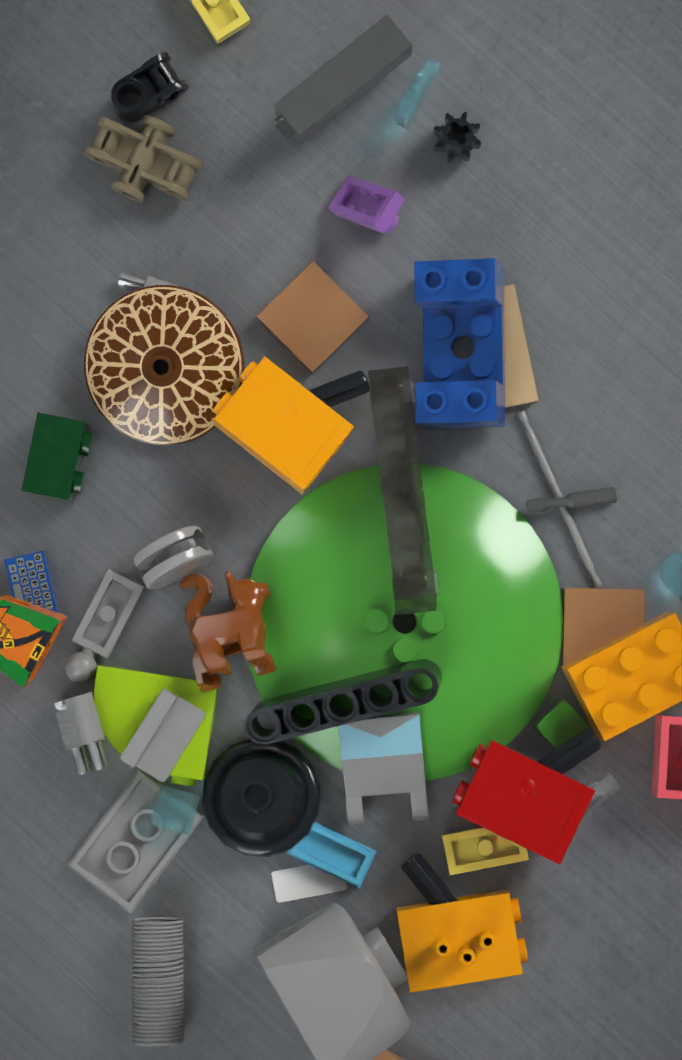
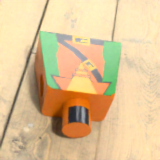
[0,595,68,688]

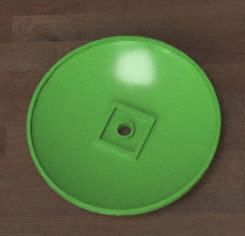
[249,463,564,781]

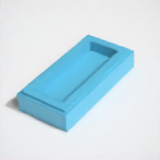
[287,822,377,889]

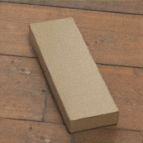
[504,284,539,408]

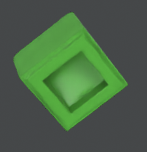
[533,698,590,750]

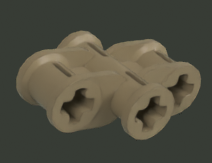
[83,115,204,203]

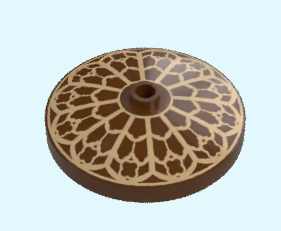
[84,285,245,446]

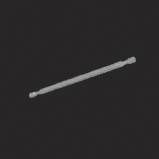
[517,411,602,588]

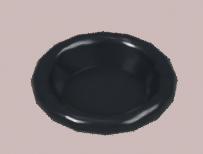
[202,738,320,857]

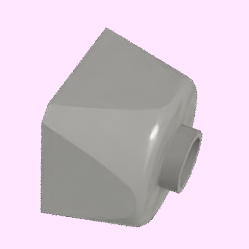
[253,903,411,1060]

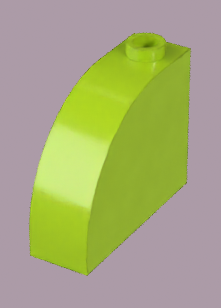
[94,665,219,786]

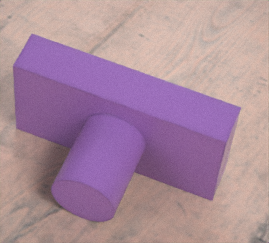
[328,175,405,234]

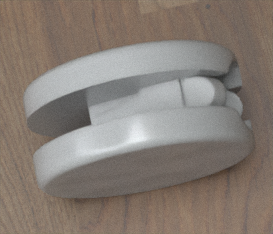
[134,526,214,589]

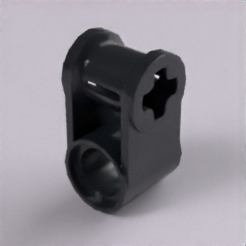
[111,52,189,122]

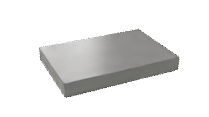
[67,769,204,914]

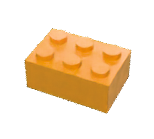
[561,612,682,741]

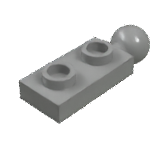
[65,569,145,684]

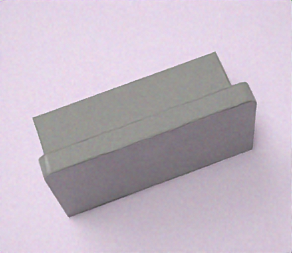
[120,688,206,782]

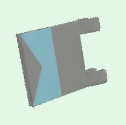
[339,712,428,826]

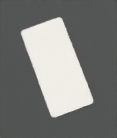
[271,864,347,903]

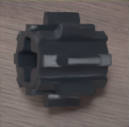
[433,112,482,163]

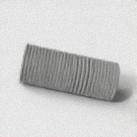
[131,917,184,1047]

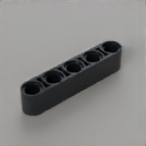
[245,659,442,744]

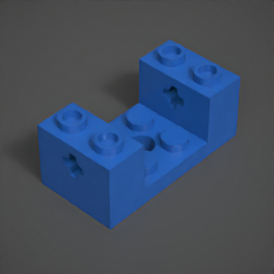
[414,258,505,429]

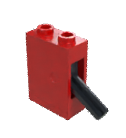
[451,729,601,865]

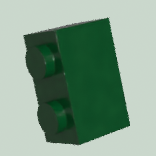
[21,412,94,503]

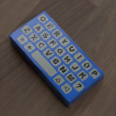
[4,551,63,629]

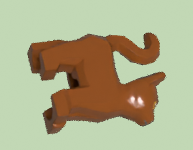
[180,570,276,692]

